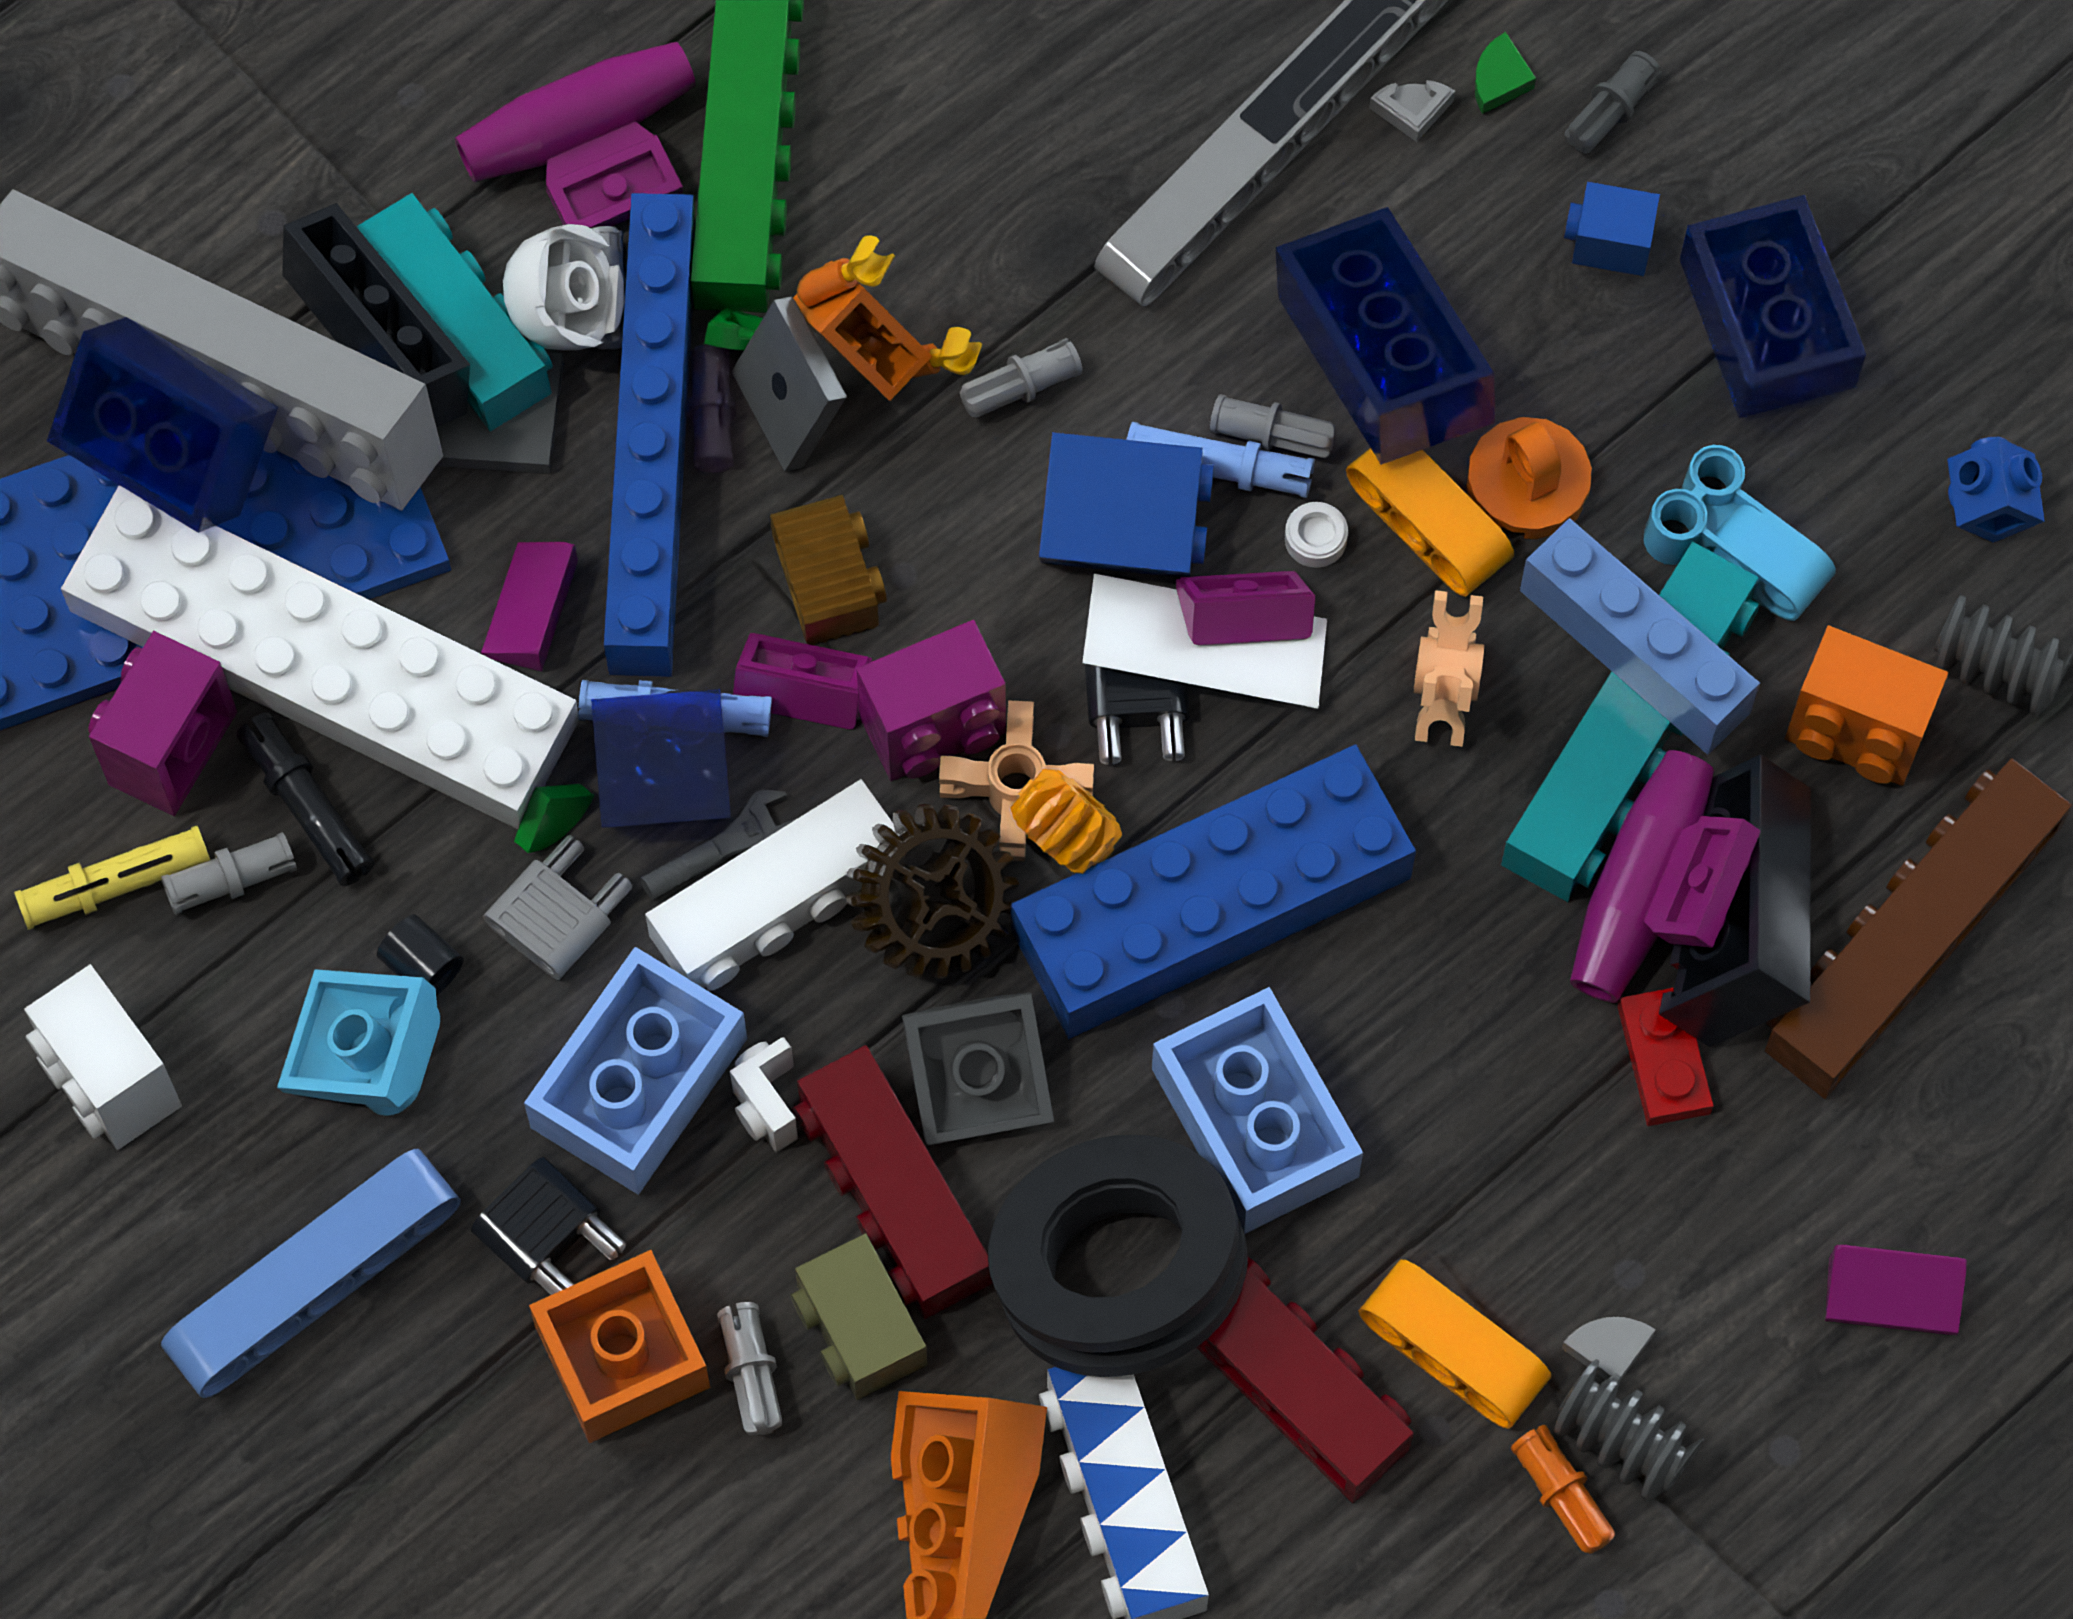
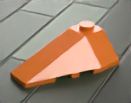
[891,1391,1047,1619]

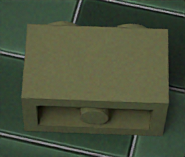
[790,1233,927,1400]

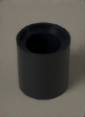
[377,914,464,996]

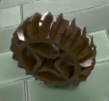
[845,803,1020,979]

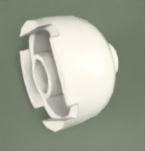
[503,224,625,350]

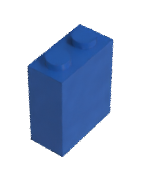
[1039,432,1214,578]

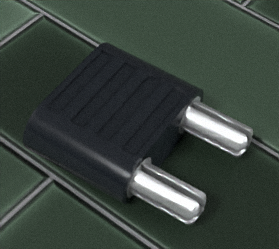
[1085,664,1190,765]
[471,1157,625,1295]

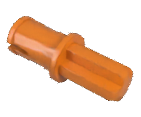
[1511,1425,1615,1554]

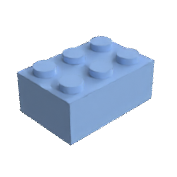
[524,947,747,1195]
[1152,987,1363,1234]

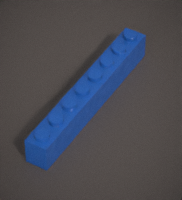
[604,193,696,677]

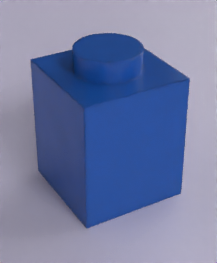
[1564,182,1660,276]

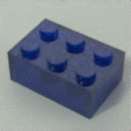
[1680,195,1866,418]
[47,317,278,533]

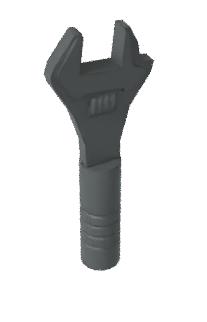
[640,790,798,900]

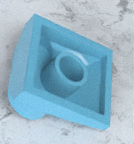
[277,969,440,1116]

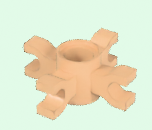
[1414,590,1484,747]
[939,700,1094,861]

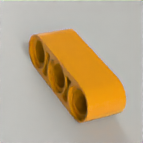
[1346,429,1514,597]
[1358,1259,1551,1429]

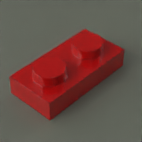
[1617,988,1713,1126]

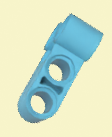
[1644,445,1836,621]

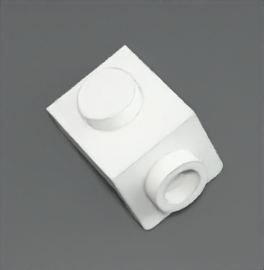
[730,1037,798,1153]

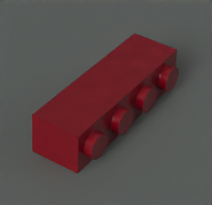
[793,1045,993,1320]
[1196,1256,1414,1504]

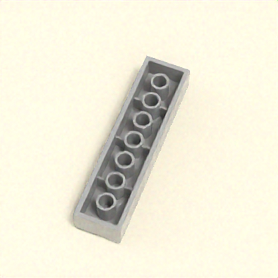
[0,189,443,511]

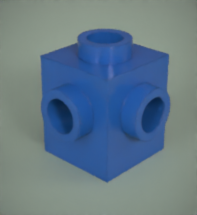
[1947,437,2045,543]

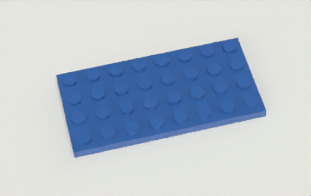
[0,411,451,731]

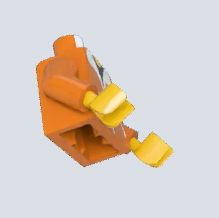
[793,236,982,401]

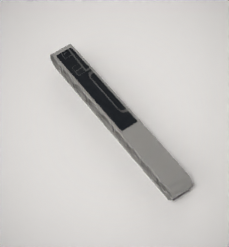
[1094,0,1448,306]

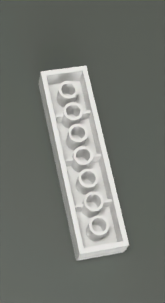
[61,481,579,829]

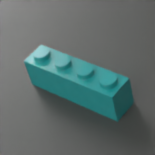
[356,193,553,432]

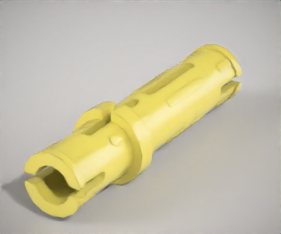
[14,826,210,930]

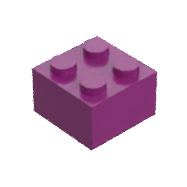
[856,619,1006,782]
[88,630,237,817]

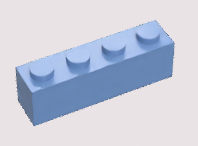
[1520,518,1760,755]

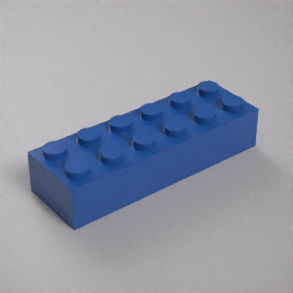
[1011,744,1416,1039]

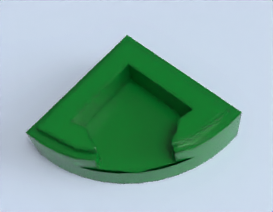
[1475,32,1536,114]
[704,308,763,350]
[514,784,594,853]

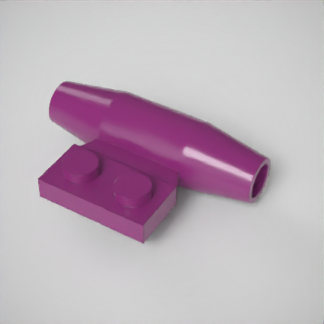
[454,42,696,229]
[1570,750,1761,1003]

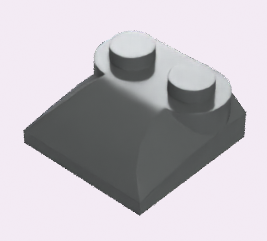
[902,992,1054,1145]

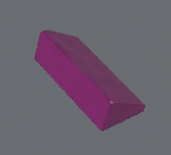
[481,542,578,672]
[1176,571,1315,645]
[733,633,872,729]
[1825,1245,1967,1336]

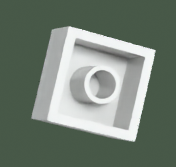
[24,964,182,1151]

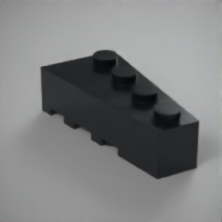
[1659,754,1811,1047]

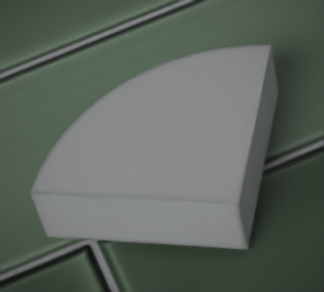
[1369,80,1455,142]
[1562,1317,1656,1381]

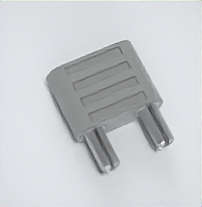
[483,835,632,980]

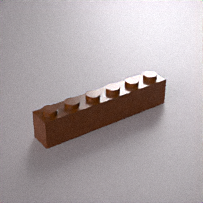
[1764,758,2073,1099]

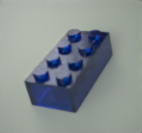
[1275,207,1495,465]

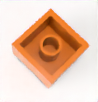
[1784,625,1949,786]
[529,1250,711,1443]

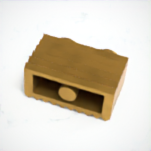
[770,495,887,645]

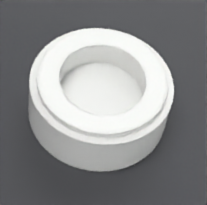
[1285,502,1348,568]

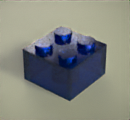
[591,687,732,828]

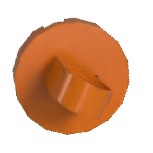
[1466,417,1592,540]

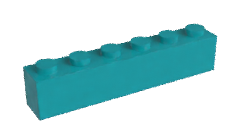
[1501,541,1760,902]

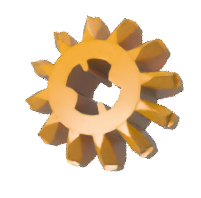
[1010,769,1122,874]

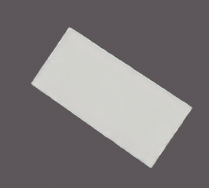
[1082,574,1327,709]

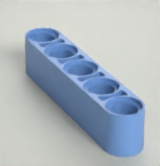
[161,1149,461,1398]

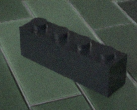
[282,203,470,427]

